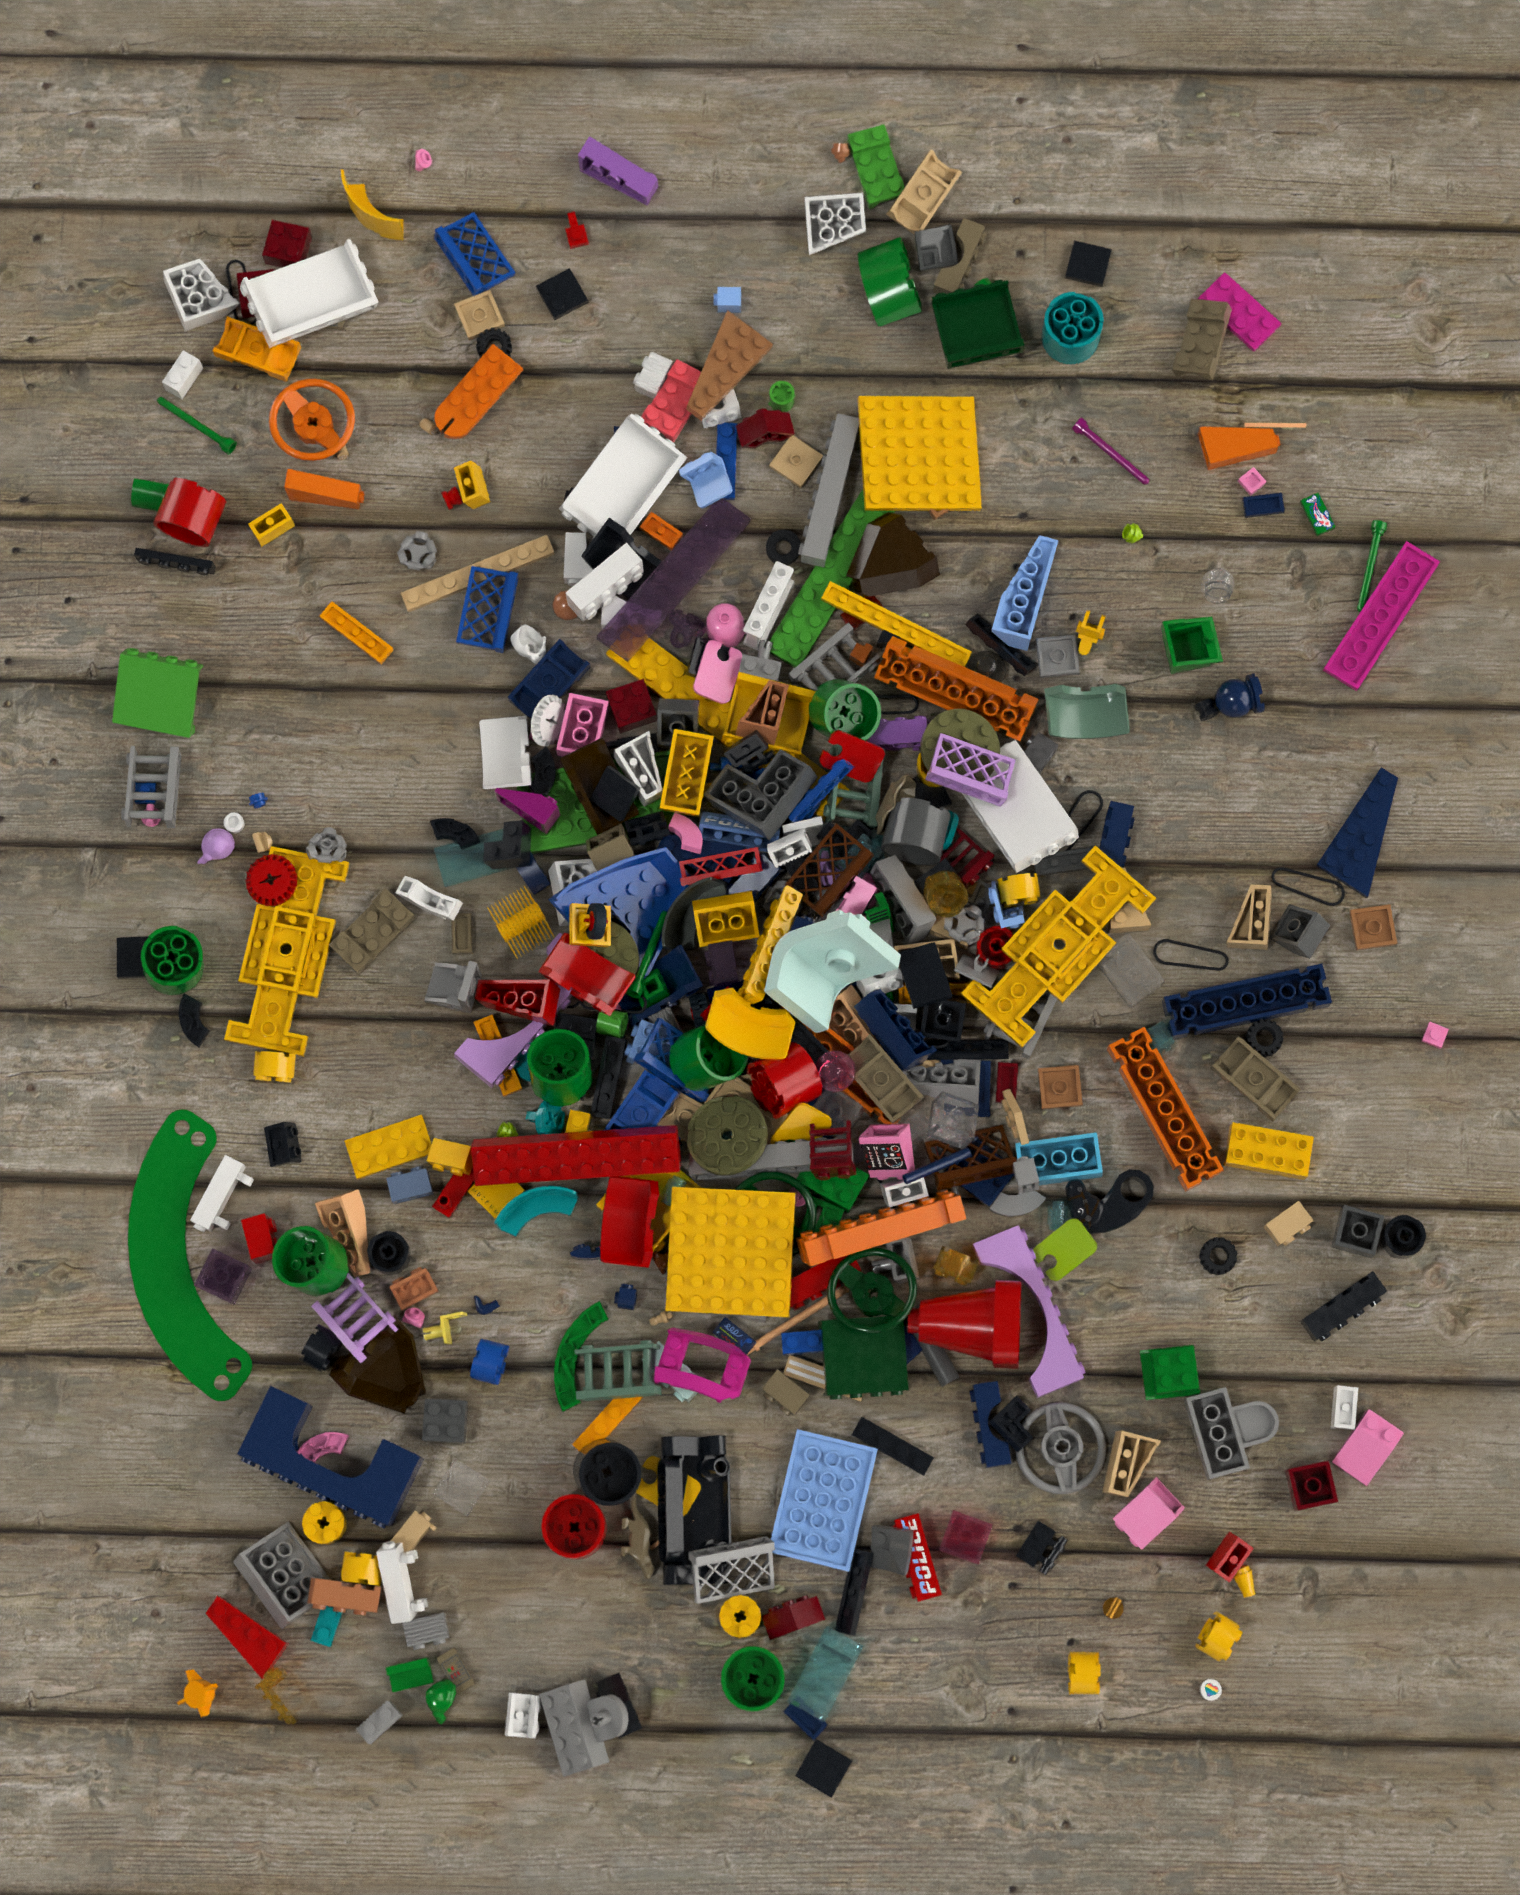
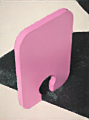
[693,640,742,704]

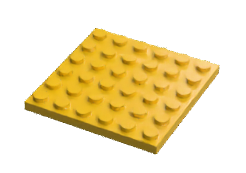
[857,396,982,511]
[665,1187,796,1317]

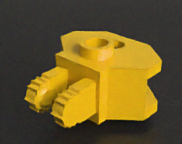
[1075,610,1106,655]

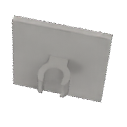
[954,954,1000,988]

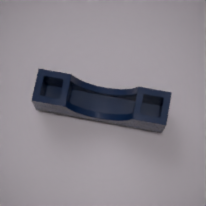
[969,1381,1012,1469]

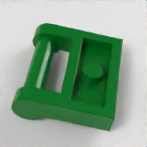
[797,1196,845,1233]

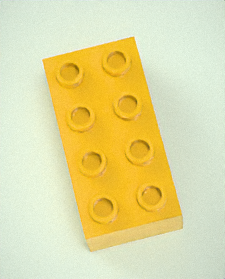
[660,729,714,817]
[1224,1122,1314,1180]

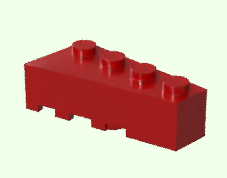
[475,980,561,1027]

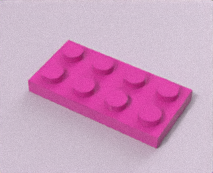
[1198,272,1281,352]

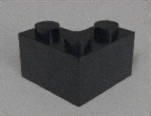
[483,820,532,870]
[595,1673,642,1738]

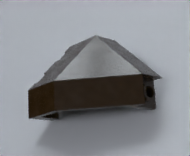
[846,512,940,598]
[329,1315,427,1414]

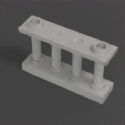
[789,623,880,691]
[121,746,182,828]
[983,991,1057,1060]

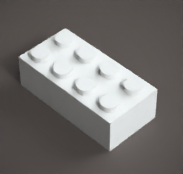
[565,543,643,622]

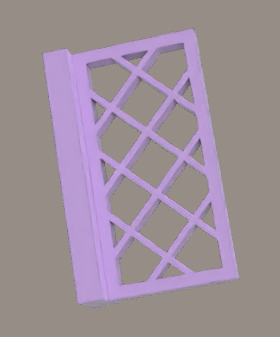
[925,733,1015,807]

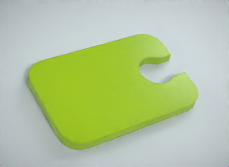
[1033,1218,1097,1281]

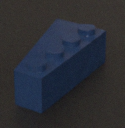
[656,834,746,886]

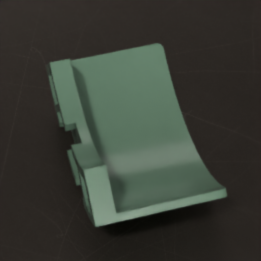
[1044,684,1130,739]

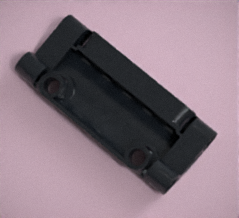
[657,1435,731,1585]

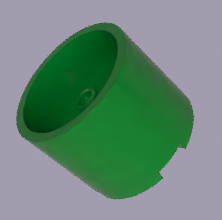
[809,679,881,740]
[141,926,204,995]
[669,1024,748,1091]
[527,1029,592,1107]
[272,1226,349,1297]
[721,1646,785,1711]

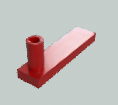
[432,1167,475,1219]

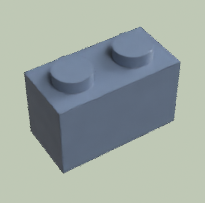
[386,1166,434,1204]

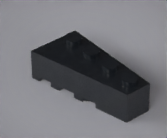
[1300,1271,1388,1342]

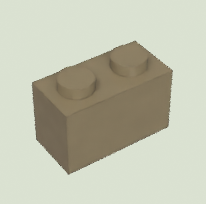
[762,1369,810,1416]

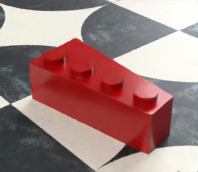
[205,1596,289,1679]

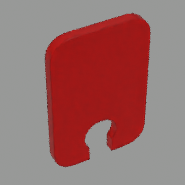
[819,730,885,783]

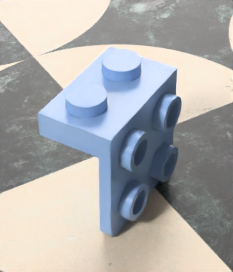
[679,452,732,509]
[988,881,1025,928]
[624,1019,678,1065]

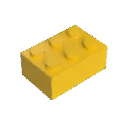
[692,891,760,947]

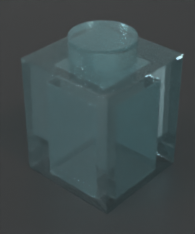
[1146,1021,1175,1055]

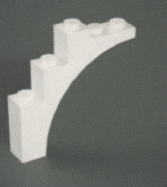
[564,532,662,633]

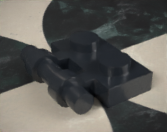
[723,730,776,774]
[624,810,670,846]
[1016,1521,1068,1575]

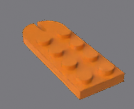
[435,344,523,439]

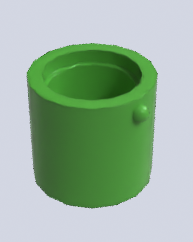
[768,381,796,412]
[596,1010,628,1038]

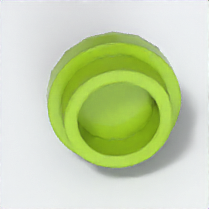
[1122,523,1143,543]
[496,1122,518,1137]

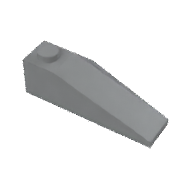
[903,1059,981,1106]

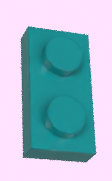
[310,1606,343,1647]

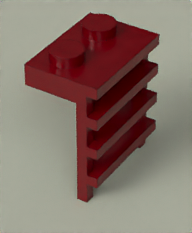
[939,828,995,890]
[809,1120,856,1180]

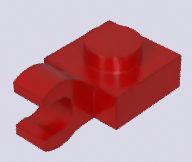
[565,211,589,249]

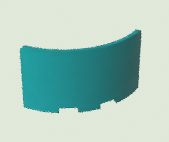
[494,1186,579,1237]

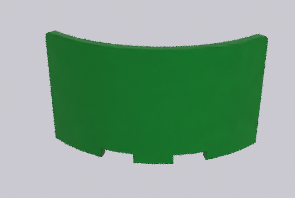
[858,237,922,327]

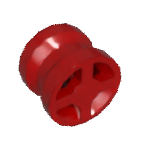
[441,486,463,510]

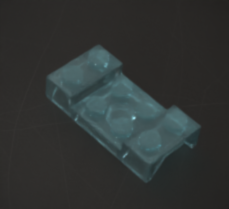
[787,1626,863,1723]

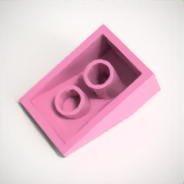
[1332,1409,1404,1486]

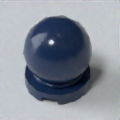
[1215,673,1265,718]

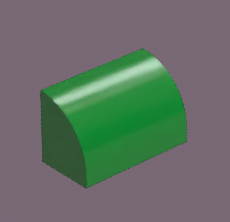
[131,478,169,511]

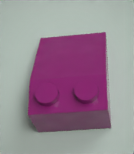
[495,788,560,834]

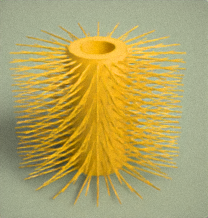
[487,886,554,959]

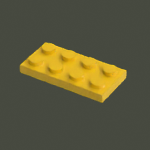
[344,1114,432,1180]

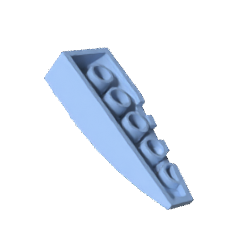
[991,535,1059,651]

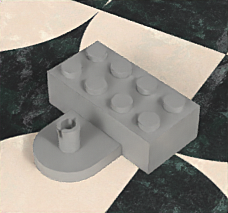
[1184,1387,1279,1481]
[539,1680,628,1777]

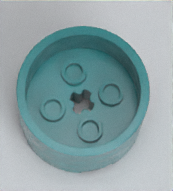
[1041,292,1104,364]

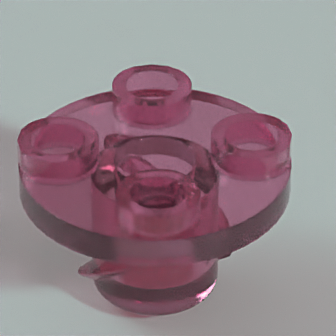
[816,1051,856,1092]

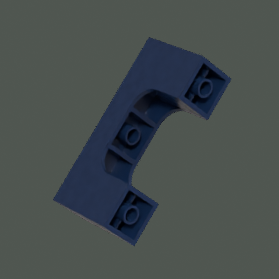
[237,1386,424,1529]

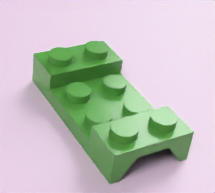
[847,124,904,210]

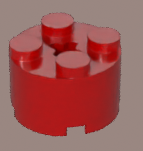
[976,926,1013,970]

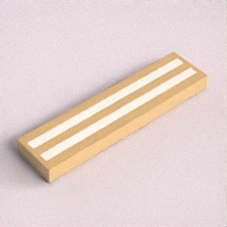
[783,1355,864,1402]

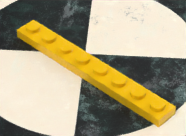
[821,581,972,667]

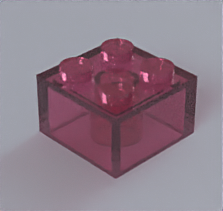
[938,1510,993,1565]

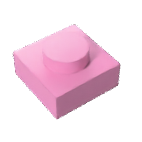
[1238,467,1266,496]
[1421,1022,1449,1049]

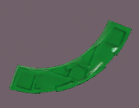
[554,1301,609,1412]

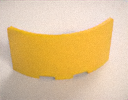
[341,169,404,240]
[705,988,795,1059]

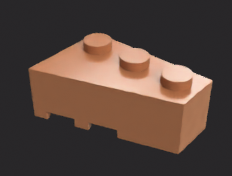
[735,680,789,745]
[307,1578,381,1616]

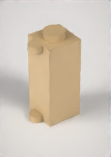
[391,1511,437,1552]

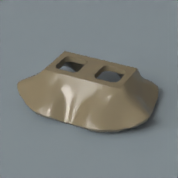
[875,774,916,835]

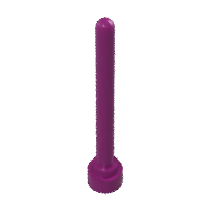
[1072,417,1149,485]

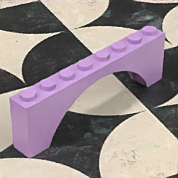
[454,933,572,1088]
[972,1225,1085,1398]

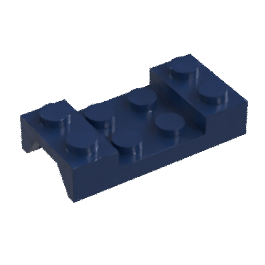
[508,639,591,720]

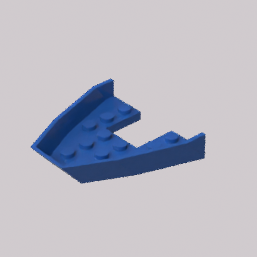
[548,847,690,979]

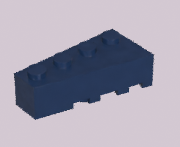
[854,989,937,1072]

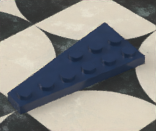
[1316,767,1398,898]

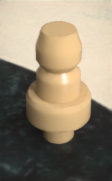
[649,1311,673,1326]

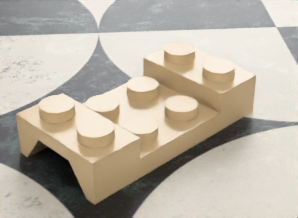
[886,149,962,235]

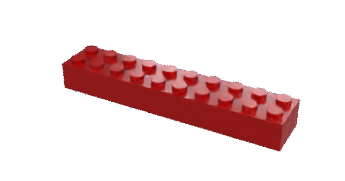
[471,1125,681,1186]

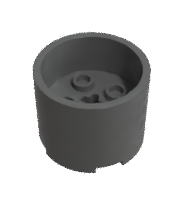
[881,798,950,865]

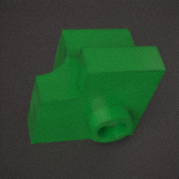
[638,968,671,1008]

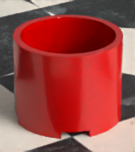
[153,478,226,547]
[747,1042,822,1119]
[541,1494,607,1560]

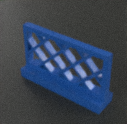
[434,212,515,296]
[456,566,519,653]
[633,1018,709,1102]

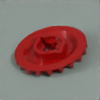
[245,854,297,906]

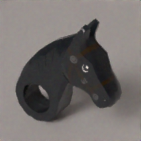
[1065,1169,1154,1235]

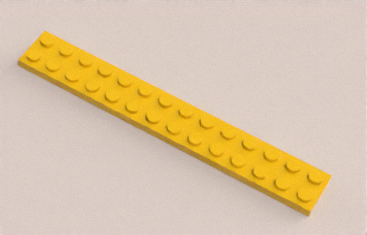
[606,625,849,822]

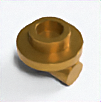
[1102,1597,1124,1619]

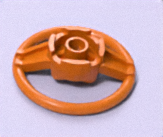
[269,378,355,461]

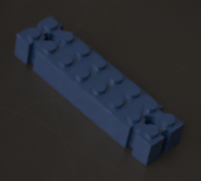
[1162,963,1332,1040]

